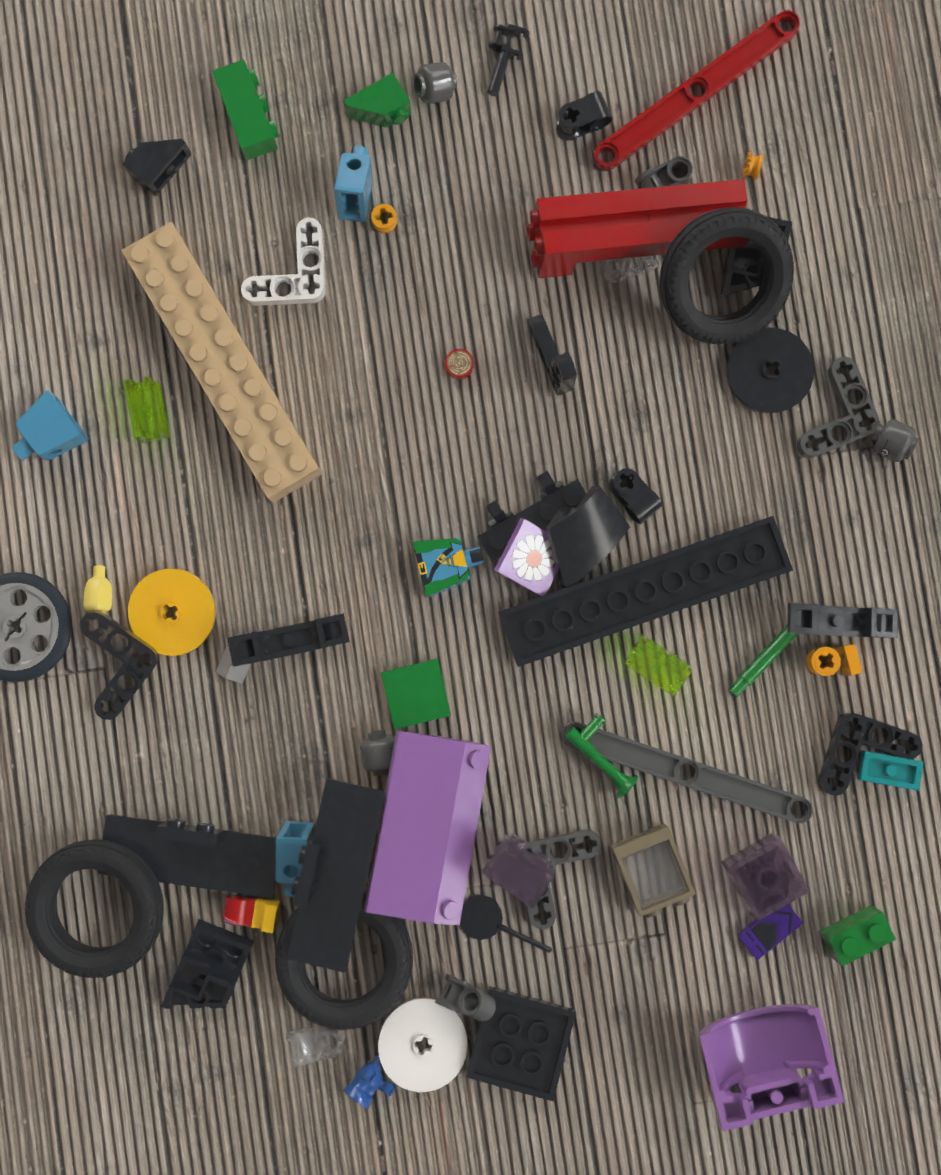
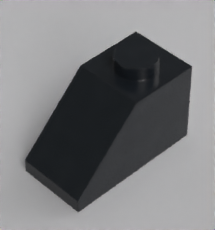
[122,139,192,197]

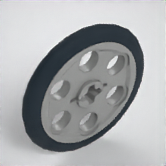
[0,572,72,682]

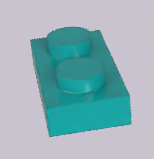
[857,750,924,791]

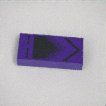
[737,898,803,960]

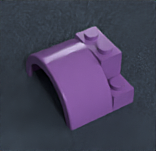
[699,1004,845,1131]

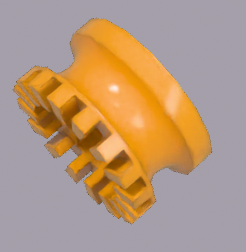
[742,152,763,180]
[371,204,397,233]

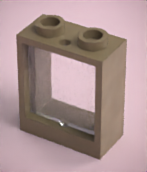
[610,823,696,918]

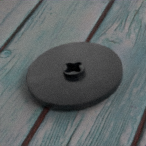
[727,327,814,413]

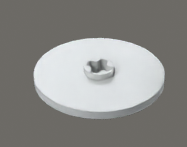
[378,998,468,1092]

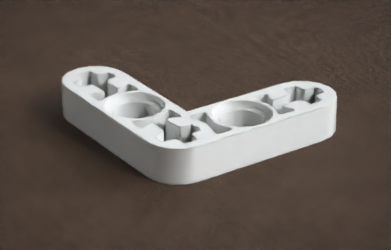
[241,217,326,306]

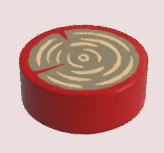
[445,349,474,379]

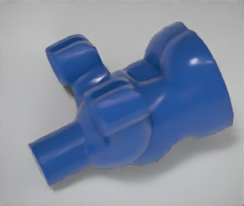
[343,1053,396,1109]

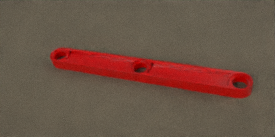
[593,10,800,172]

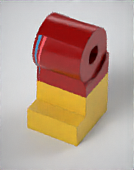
[222,895,282,933]

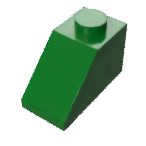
[343,72,411,128]

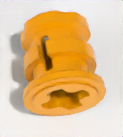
[805,647,841,676]

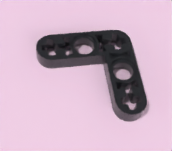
[527,314,577,396]
[80,610,158,720]
[818,713,923,796]

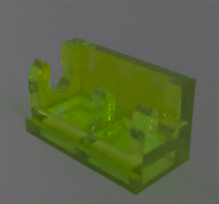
[123,377,171,443]
[625,634,693,697]

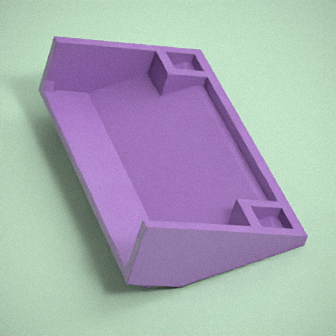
[364,730,491,925]

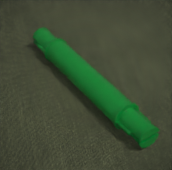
[728,625,798,698]

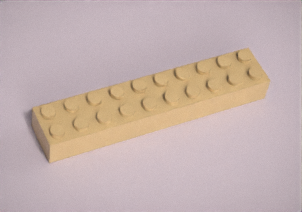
[121,221,323,503]

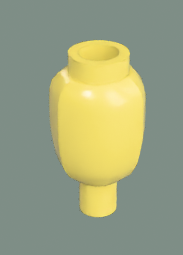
[83,565,112,619]

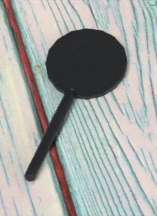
[460,895,552,953]

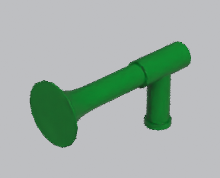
[564,713,638,798]

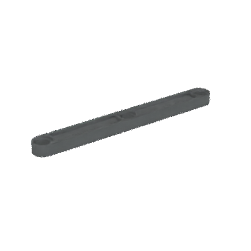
[561,721,813,824]

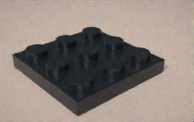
[466,986,576,1101]

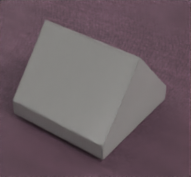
[215,646,251,684]

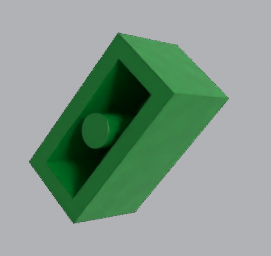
[819,905,896,966]

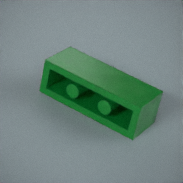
[212,59,280,161]

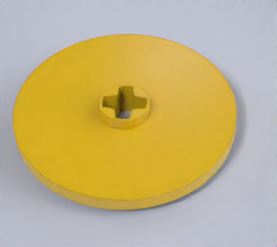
[128,568,216,656]

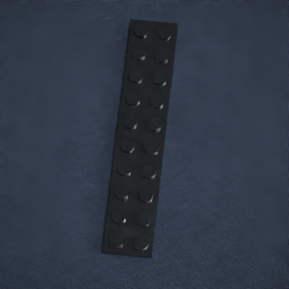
[498,516,793,667]

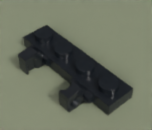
[477,471,587,562]

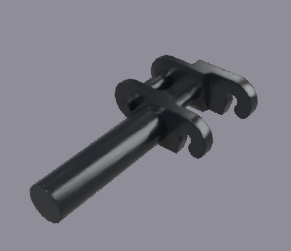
[487,24,530,96]

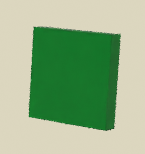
[381,659,451,730]

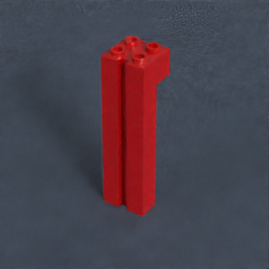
[527,179,750,279]

